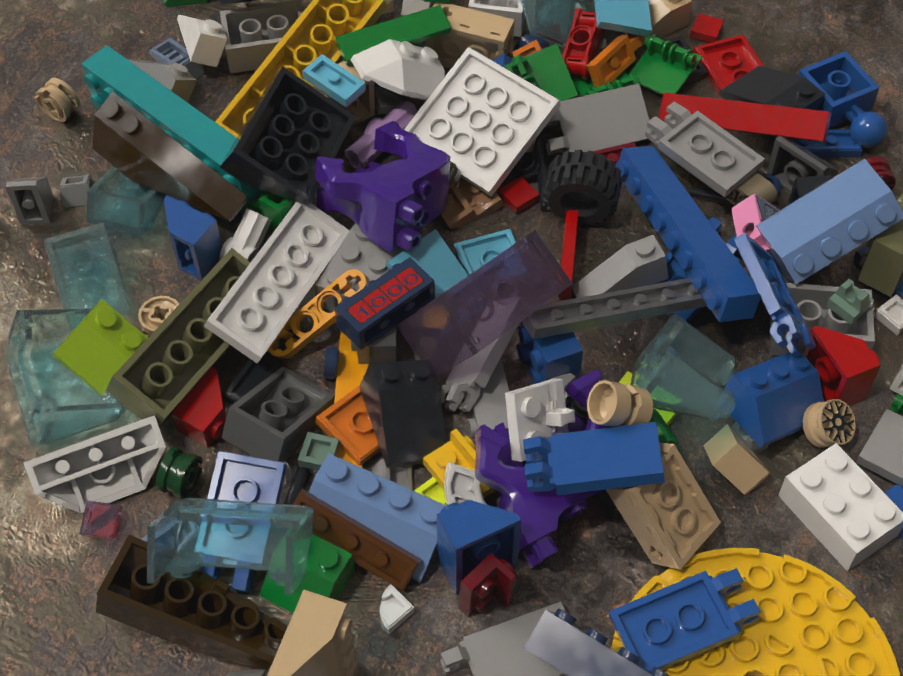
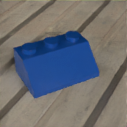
[717,352,824,448]
[437,500,521,595]

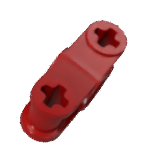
[562,8,605,80]

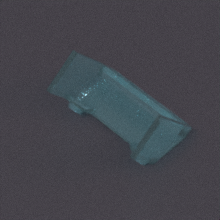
[147,498,314,594]

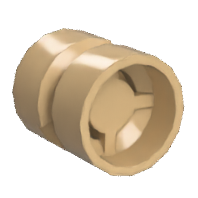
[587,380,653,427]

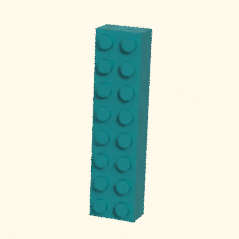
[81,45,264,215]

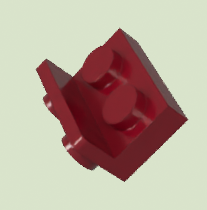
[458,553,517,618]

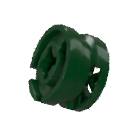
[156,447,203,500]

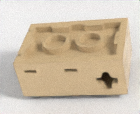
[425,2,515,69]
[606,442,721,570]

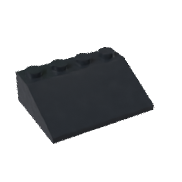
[220,66,356,206]

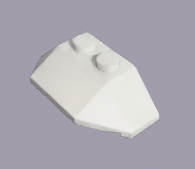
[351,39,446,100]
[24,415,166,513]

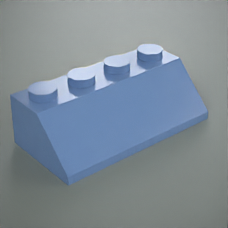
[756,159,903,284]
[309,453,446,583]

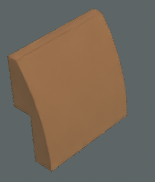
[440,177,504,229]

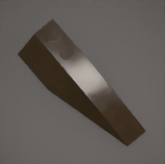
[92,91,249,222]
[96,535,288,671]

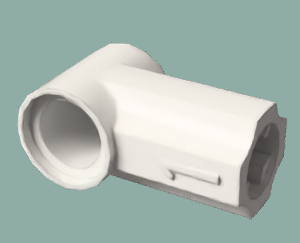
[220,209,272,262]

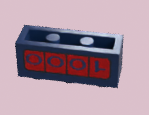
[335,257,435,350]

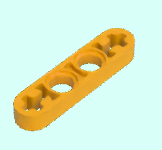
[268,269,370,359]

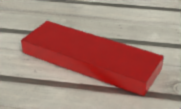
[558,210,579,300]

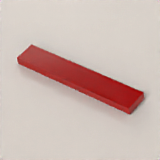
[659,93,832,143]

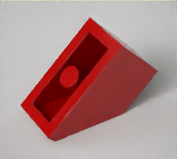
[172,367,226,448]

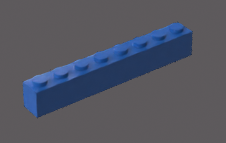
[616,146,761,322]

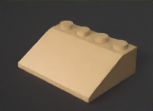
[267,590,359,676]

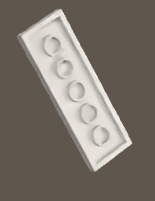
[204,202,350,363]

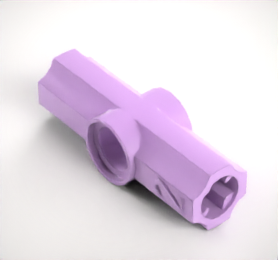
[345,100,418,169]

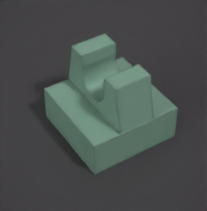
[826,279,874,325]
[298,432,340,475]

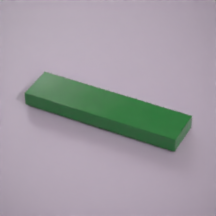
[336,5,452,66]

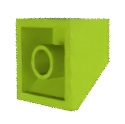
[51,299,148,397]

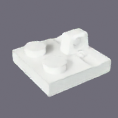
[505,378,575,462]

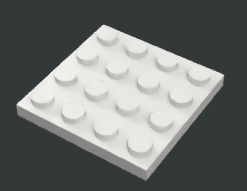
[404,47,561,197]

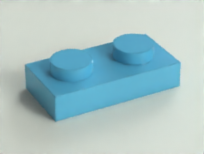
[302,54,366,107]

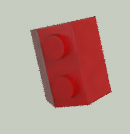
[803,326,881,406]

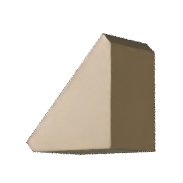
[703,424,771,495]

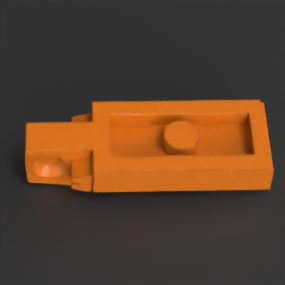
[586,33,645,87]

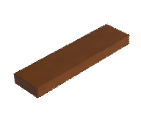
[284,489,422,591]

